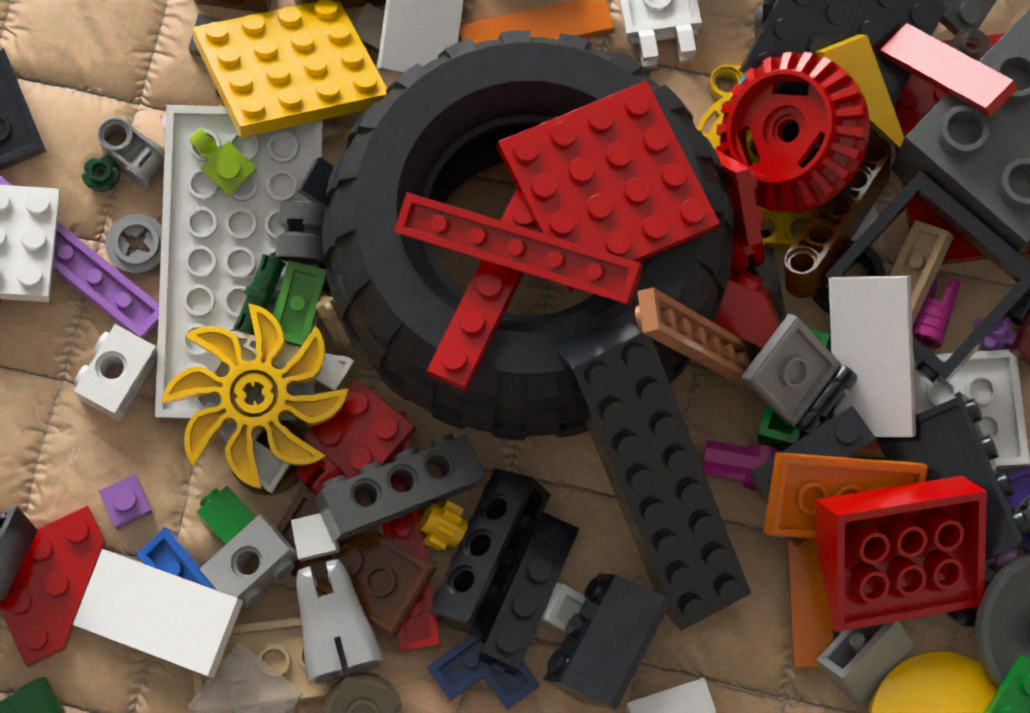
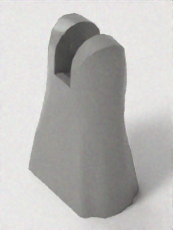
[296,559,386,684]

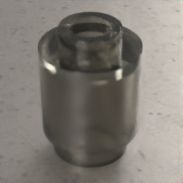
[950,28,991,61]

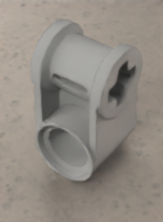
[97,117,165,189]

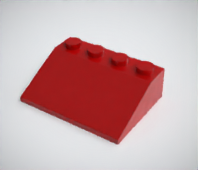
[815,476,987,632]

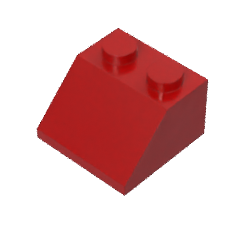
[713,270,781,348]

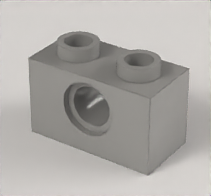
[200,514,298,610]

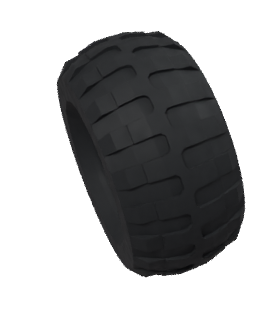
[322,30,734,440]

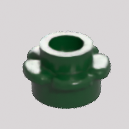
[82,155,120,192]

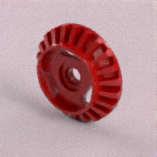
[716,52,870,213]

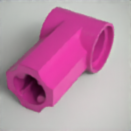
[702,440,782,491]

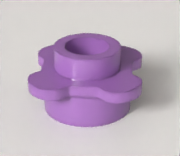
[973,317,1017,351]

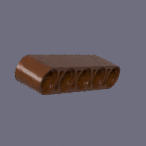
[784,137,891,298]

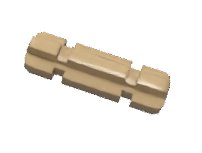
[316,294,356,356]

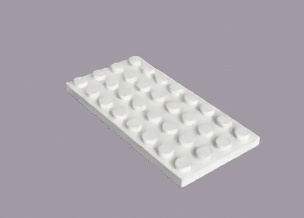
[155,105,324,421]

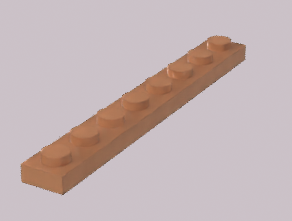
[635,287,761,395]

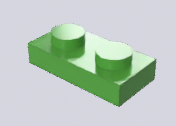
[273,260,327,346]

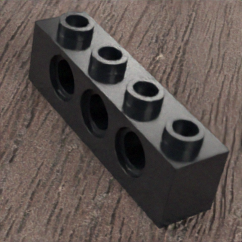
[429,468,551,638]

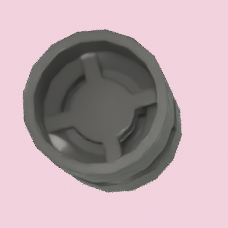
[275,201,326,265]

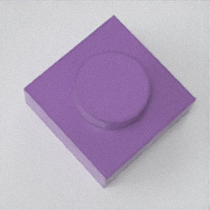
[99,475,153,529]

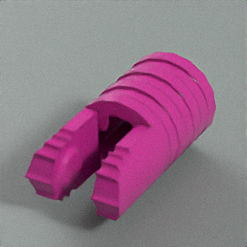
[912,277,961,349]

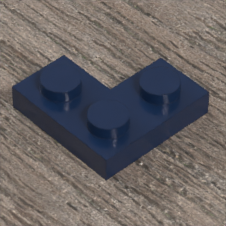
[427,634,540,711]

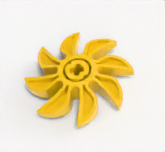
[161,304,348,489]

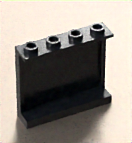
[875,391,1030,562]

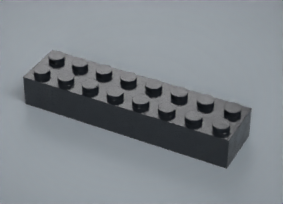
[555,311,751,631]

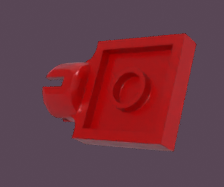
[714,149,766,272]
[296,378,417,495]

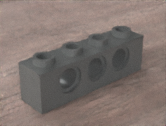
[314,433,486,544]

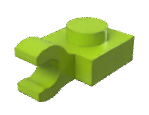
[189,128,257,198]

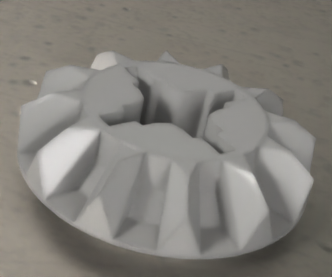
[105,214,162,275]

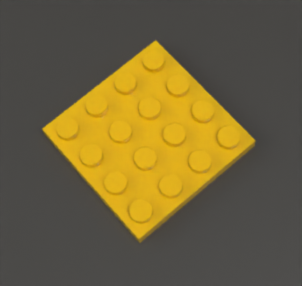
[193,0,387,138]

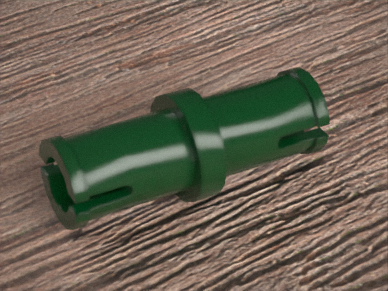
[233,254,286,335]

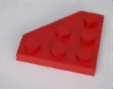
[0,505,106,667]

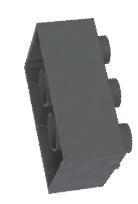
[890,9,1030,256]

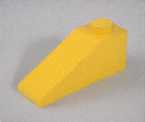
[815,34,904,147]

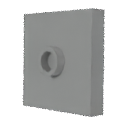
[741,314,841,427]

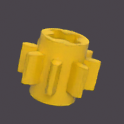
[418,500,468,551]

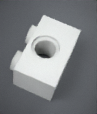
[74,324,157,422]

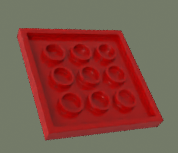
[497,80,720,292]

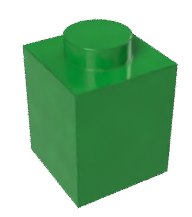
[196,485,256,546]

